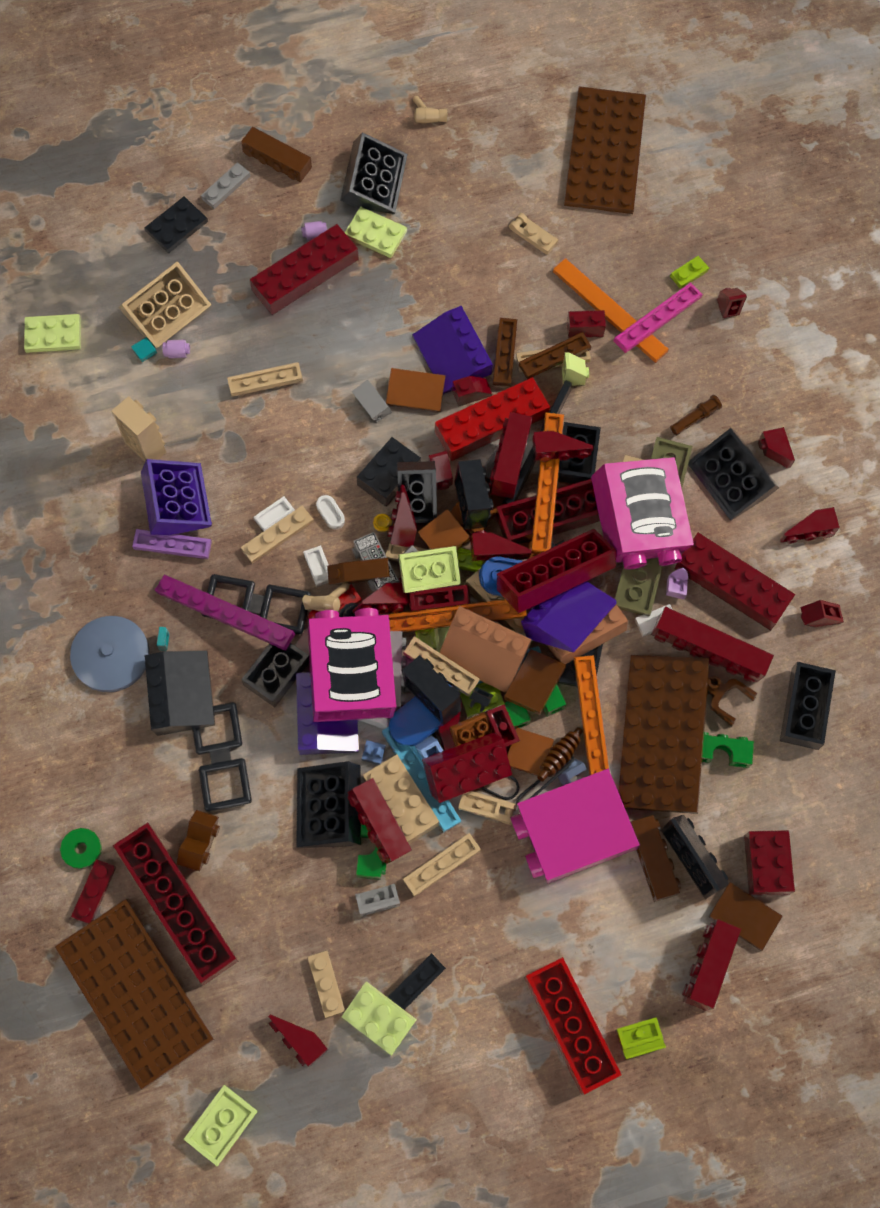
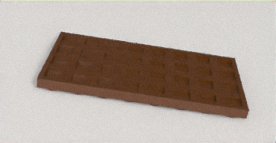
[564,86,646,214]
[618,655,710,814]
[55,899,215,1090]

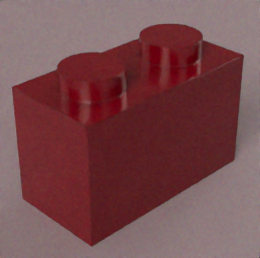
[567,310,606,338]

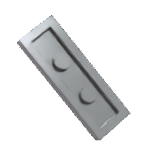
[201,162,251,209]

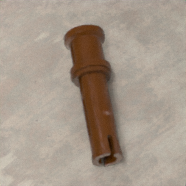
[670,395,722,436]

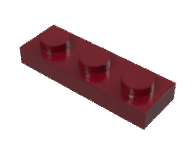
[71,859,116,924]

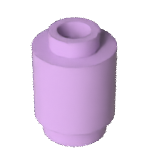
[301,221,327,241]
[163,340,190,359]

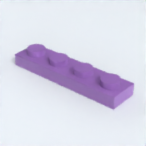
[132,529,212,559]

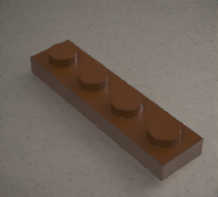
[493,317,518,387]
[519,332,592,380]

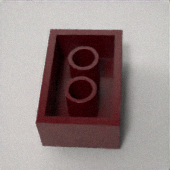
[744,830,795,896]

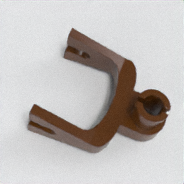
[707,676,757,727]

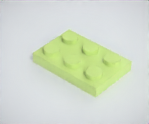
[345,207,407,258]
[24,314,81,353]
[398,546,461,593]
[342,982,417,1056]
[184,1085,258,1166]

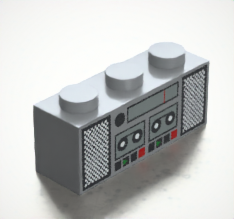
[352,532,398,591]

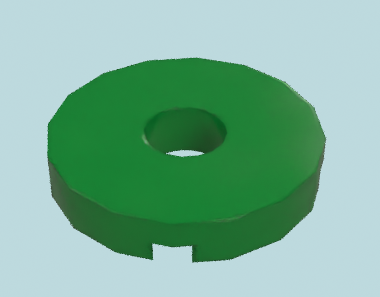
[60,828,102,869]

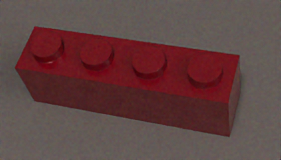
[347,778,412,864]

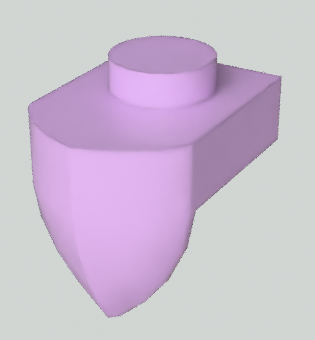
[666,568,688,599]

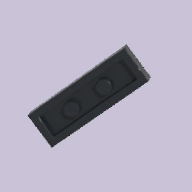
[388,953,446,1010]

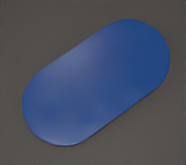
[479,557,523,597]
[389,684,452,746]

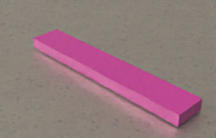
[613,282,703,353]

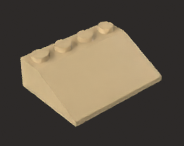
[119,261,211,349]

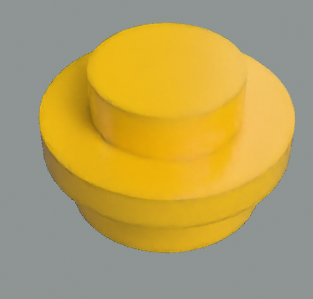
[373,514,392,532]

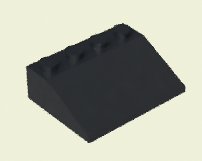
[340,132,408,214]
[688,428,779,521]
[144,650,215,736]
[296,761,361,848]
[661,815,729,900]

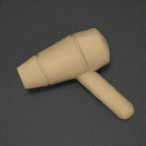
[413,96,447,124]
[302,583,349,612]

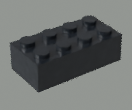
[780,662,836,750]

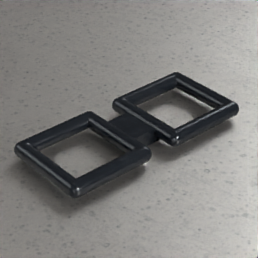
[201,574,311,635]
[192,702,252,812]

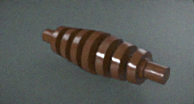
[537,727,583,782]

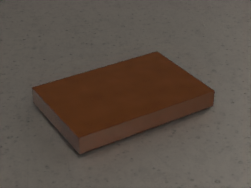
[504,649,566,715]
[708,882,783,951]

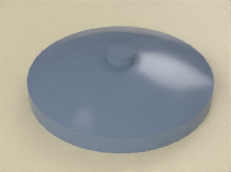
[70,616,150,692]

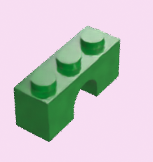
[504,685,567,730]
[702,732,754,768]
[356,825,387,880]

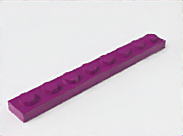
[155,574,295,651]

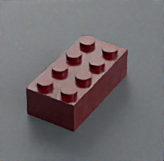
[489,412,532,499]
[422,732,512,803]
[682,919,741,1011]

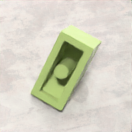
[562,353,589,386]

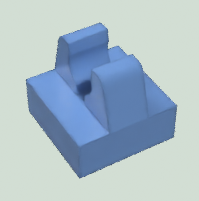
[362,740,386,765]

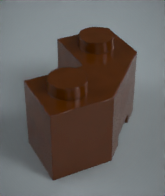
[177,810,220,872]

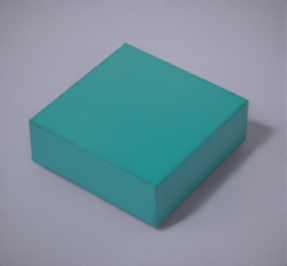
[131,337,157,362]
[157,627,170,651]

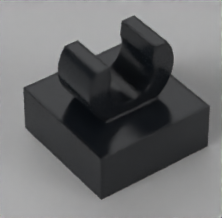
[470,687,494,712]

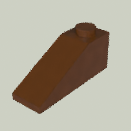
[327,558,390,585]

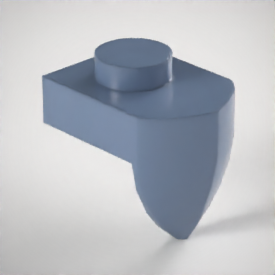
[556,759,586,786]

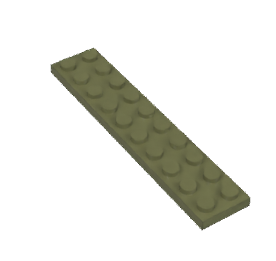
[615,437,693,616]

